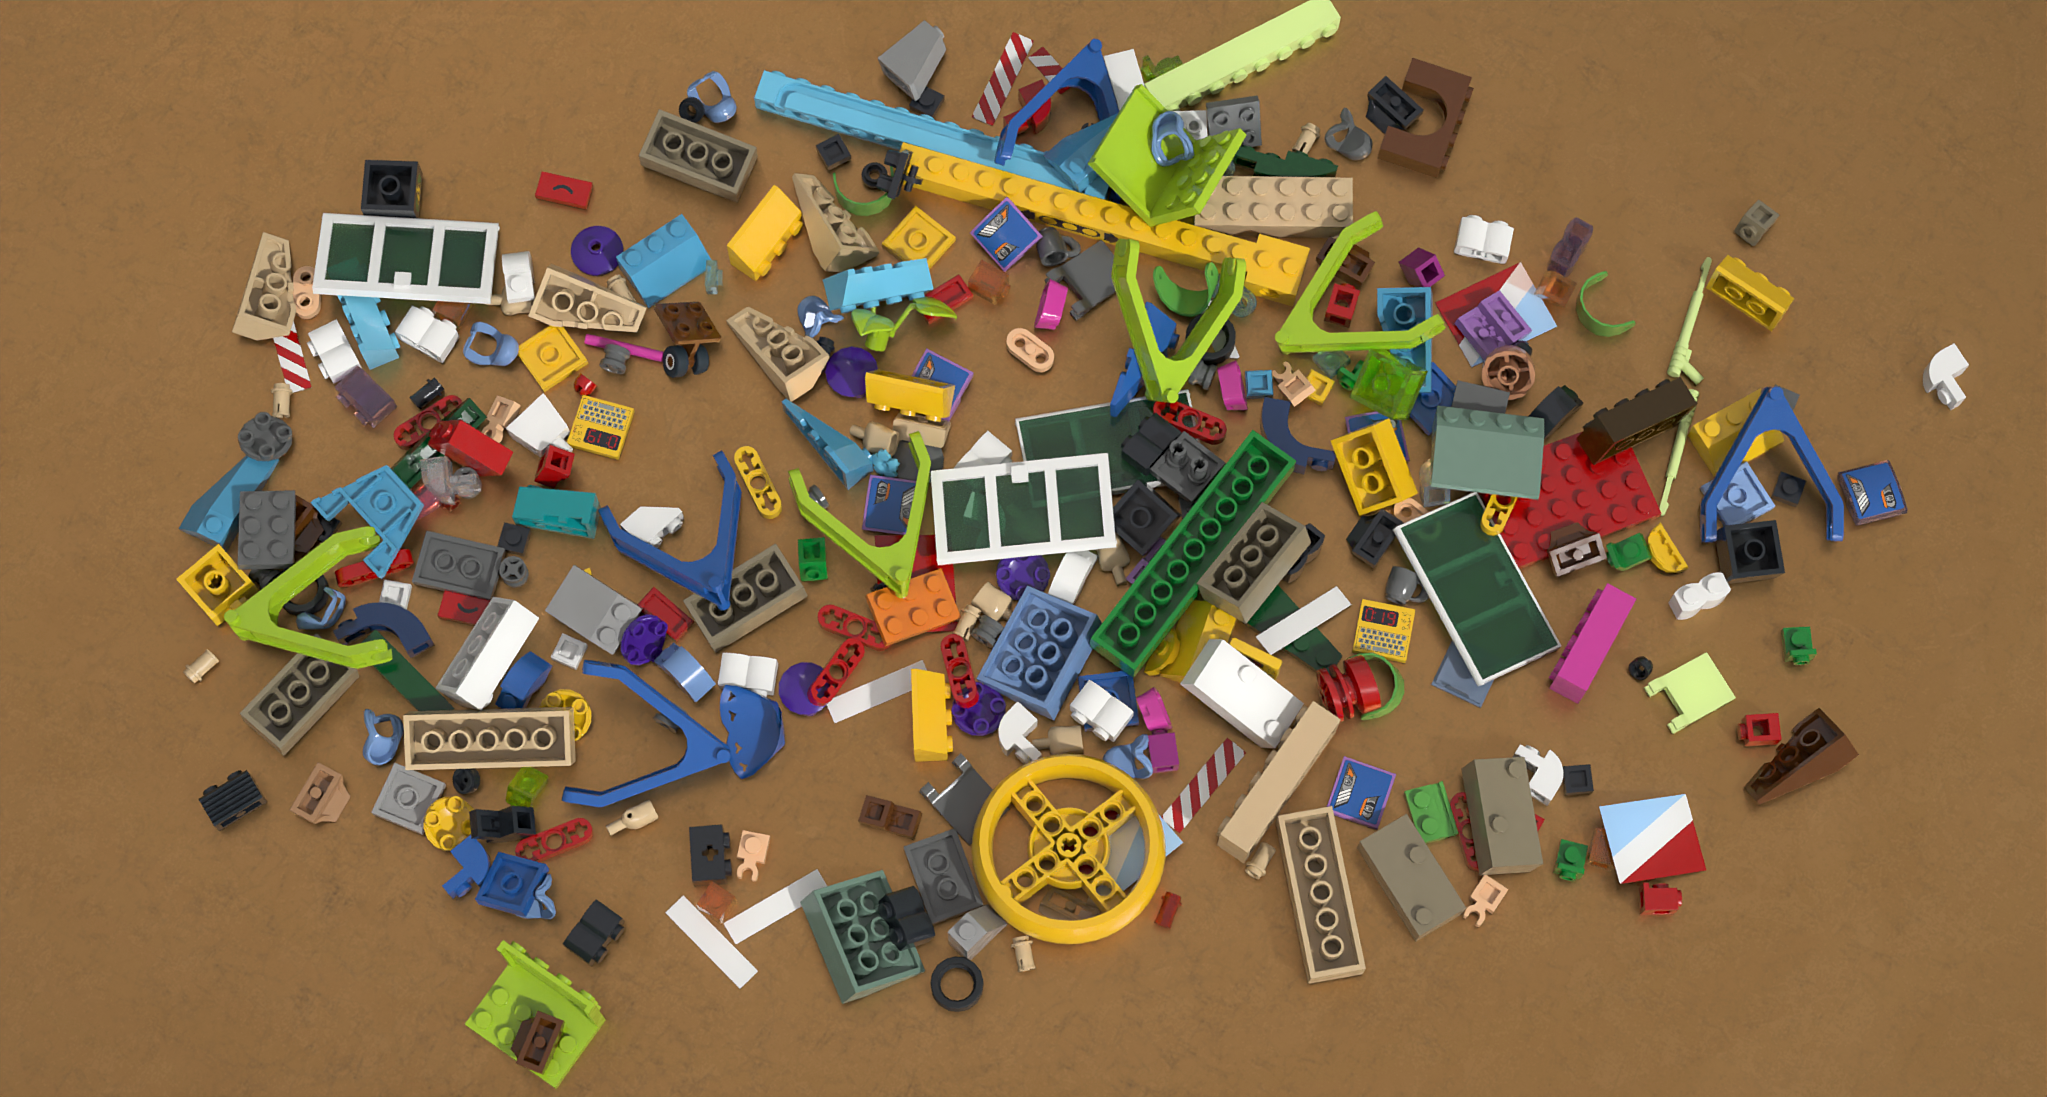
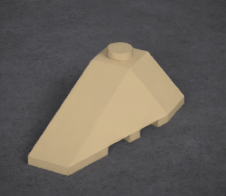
[792,173,880,272]
[232,232,296,341]
[528,264,647,332]
[726,307,829,402]

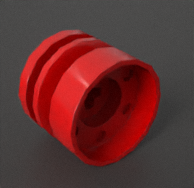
[1316,655,1381,722]

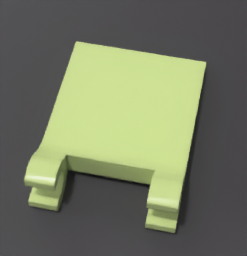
[1644,652,1736,734]

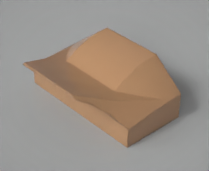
[290,762,351,824]

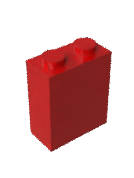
[428,420,513,477]

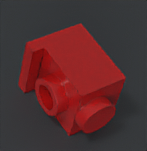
[1324,283,1360,328]
[534,445,575,489]
[1737,713,1782,746]
[1639,883,1682,915]

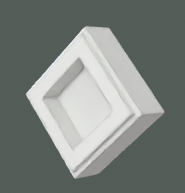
[379,580,412,609]
[551,633,588,670]

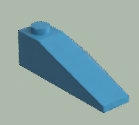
[1044,113,1118,193]
[1377,287,1433,393]
[782,399,873,490]
[179,455,279,552]

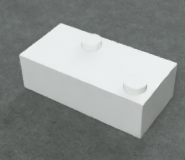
[435,597,539,710]
[1180,639,1304,748]

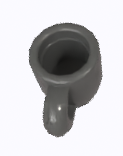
[1036,227,1081,267]
[1385,566,1429,605]

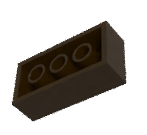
[1577,377,1698,465]

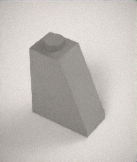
[878,20,946,101]
[947,904,1007,960]

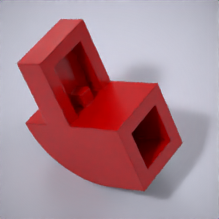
[1003,79,1051,134]

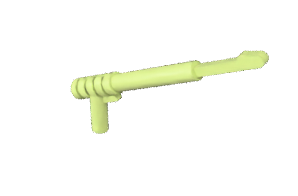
[1667,257,1712,385]
[1659,389,1699,516]

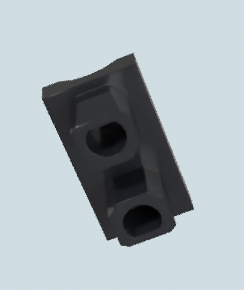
[876,150,923,199]

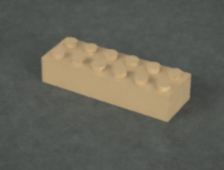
[1193,176,1353,238]
[1216,701,1341,863]
[403,707,576,770]
[1275,806,1366,984]

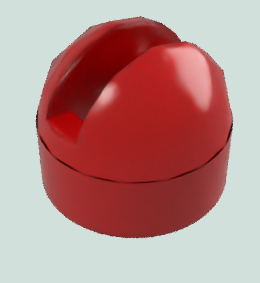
[574,373,597,396]

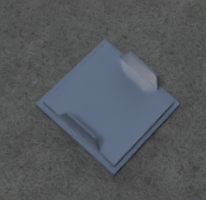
[1431,640,1503,708]

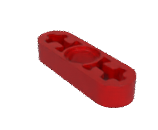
[393,395,462,450]
[1153,401,1227,445]
[334,549,414,587]
[818,604,891,651]
[940,634,979,708]
[807,638,865,706]
[1450,792,1479,872]
[515,818,593,862]

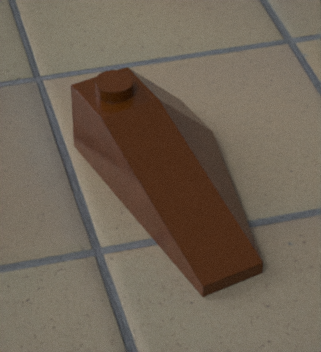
[1744,708,1859,805]

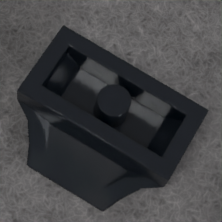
[1366,76,1423,134]
[1346,508,1404,568]

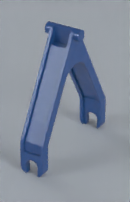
[994,39,1122,204]
[1700,386,1844,542]
[598,450,742,610]
[562,660,730,807]

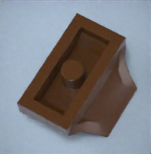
[1316,236,1375,287]
[295,495,324,553]
[1547,522,1607,577]
[511,1011,565,1075]

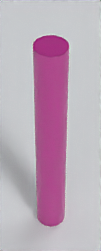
[584,334,664,362]

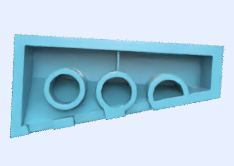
[327,258,400,370]
[823,258,933,314]

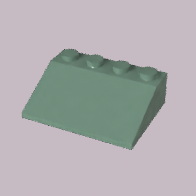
[1431,406,1544,500]
[800,870,925,1004]

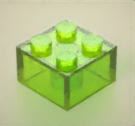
[1350,349,1428,420]

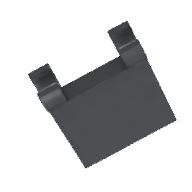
[1044,240,1116,320]
[1451,380,1510,414]
[919,753,1010,846]

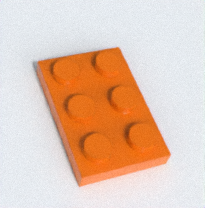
[865,568,961,646]

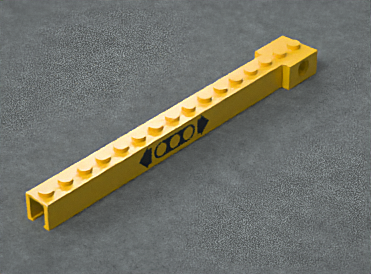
[893,142,1310,307]

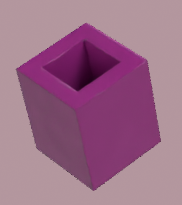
[1398,247,1445,287]
[1147,730,1179,773]

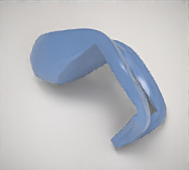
[687,71,737,123]
[1152,111,1194,166]
[797,296,844,338]
[463,322,519,366]
[296,587,346,630]
[363,709,404,765]
[1102,734,1153,779]
[515,874,556,919]

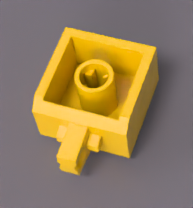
[176,544,259,626]

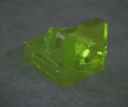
[1141,55,1183,82]
[505,767,548,807]

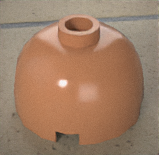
[1482,345,1535,400]

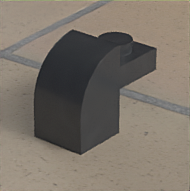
[1528,385,1584,439]
[469,806,536,843]

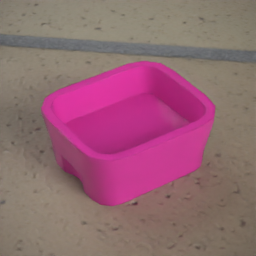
[1034,279,1068,330]
[1217,360,1248,411]
[1136,687,1172,732]

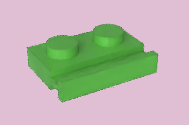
[1403,781,1458,844]

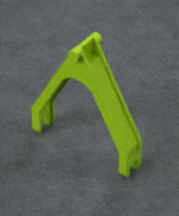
[1275,211,1446,355]
[1111,238,1246,403]
[788,431,931,598]
[224,526,393,669]

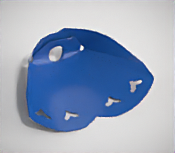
[720,685,785,779]

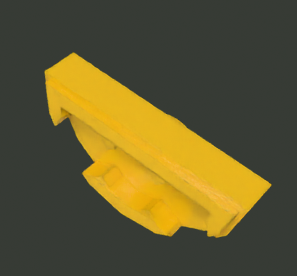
[1646,522,1689,573]
[1144,628,1180,676]

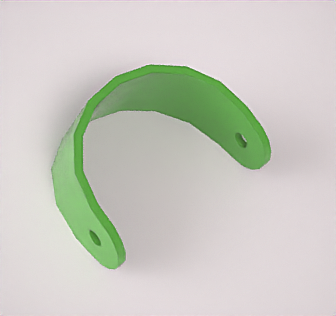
[833,166,894,216]
[1153,262,1219,317]
[1576,271,1636,337]
[1347,653,1405,720]

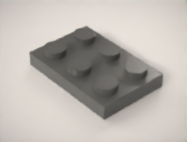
[238,490,296,570]
[412,531,506,601]
[903,828,984,925]

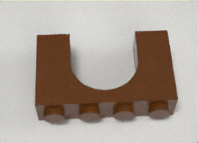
[1378,58,1474,178]

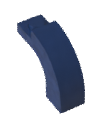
[1260,397,1336,475]
[333,602,435,658]

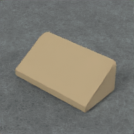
[892,412,951,448]
[1038,887,1101,921]

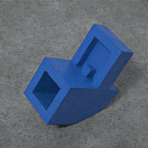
[495,651,553,709]
[442,835,492,899]

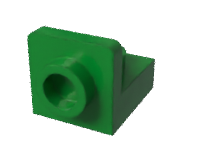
[1336,354,1378,393]
[1606,533,1652,571]
[798,537,828,581]
[1781,626,1817,665]
[1553,839,1588,881]

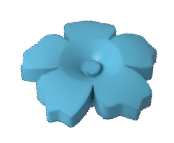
[871,449,900,478]

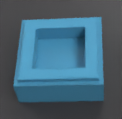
[1245,370,1273,399]

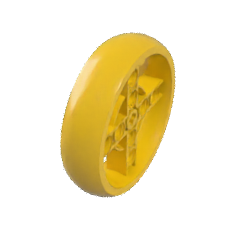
[971,754,1166,944]

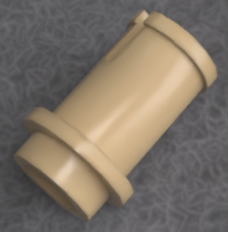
[1292,123,1320,155]
[607,275,636,302]
[271,383,293,418]
[952,604,982,641]
[183,649,219,683]
[1245,842,1276,879]
[1011,935,1036,972]

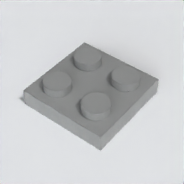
[371,763,446,835]

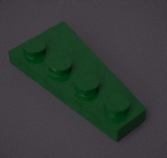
[1237,585,1343,673]

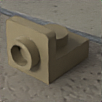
[1734,200,1779,246]

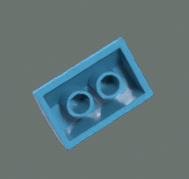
[616,214,714,308]

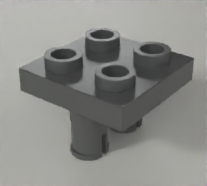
[1206,95,1262,147]
[1150,431,1226,505]

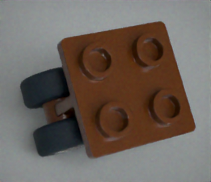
[654,301,721,378]

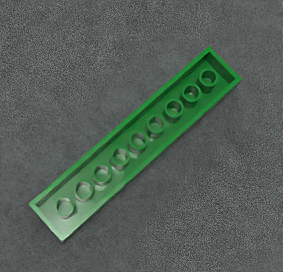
[1090,430,1296,678]

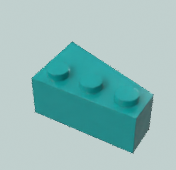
[512,485,601,539]

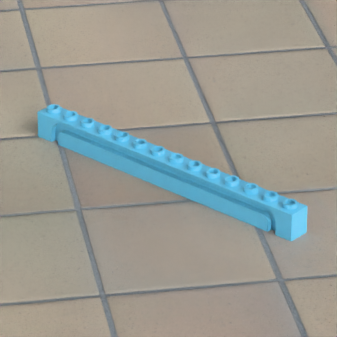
[754,70,1111,200]

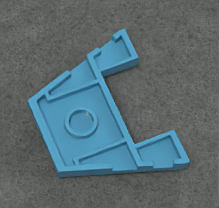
[310,465,424,579]

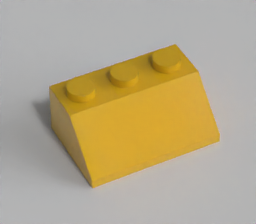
[727,185,803,281]
[1706,255,1794,331]
[865,369,955,422]
[1687,388,1784,477]
[1331,418,1418,516]
[1160,600,1237,683]
[911,669,953,762]

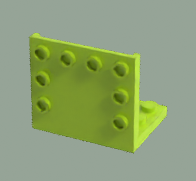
[1087,84,1246,227]
[465,940,606,1089]

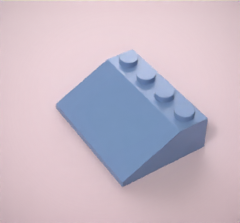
[976,586,1102,720]

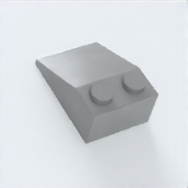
[545,565,643,655]

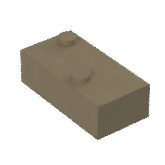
[639,109,758,203]
[1197,502,1311,624]
[683,543,808,653]
[240,633,360,756]
[1461,757,1543,875]
[1357,814,1466,942]

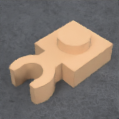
[1272,361,1315,407]
[482,395,521,443]
[737,830,770,882]
[1463,875,1508,927]

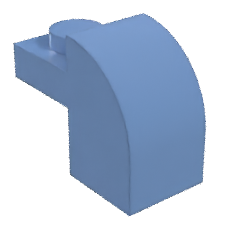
[654,642,716,702]

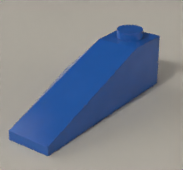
[1110,302,1180,417]

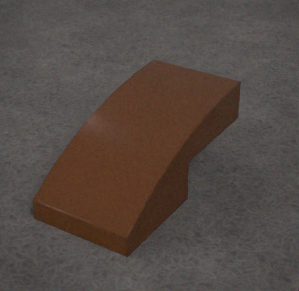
[858,795,922,839]

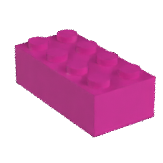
[1549,583,1636,704]

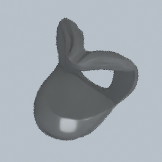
[1325,107,1373,160]

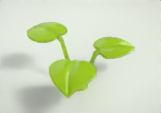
[851,296,957,351]

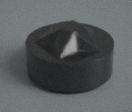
[452,768,480,794]

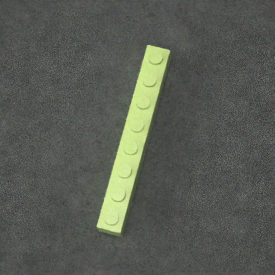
[1144,0,1341,111]

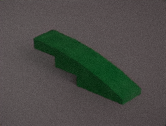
[391,398,487,489]
[361,629,455,711]

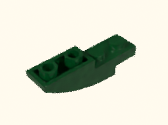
[1230,145,1338,177]

